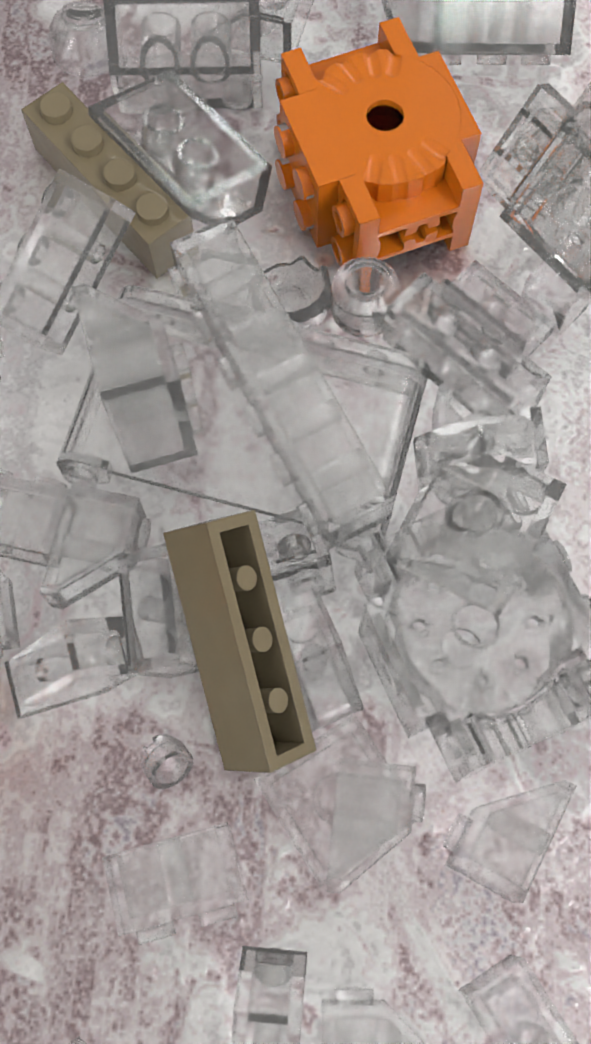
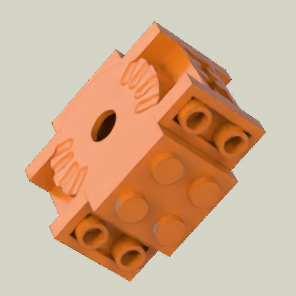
[274,17,484,283]

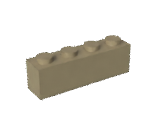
[21,82,197,279]
[163,510,317,773]

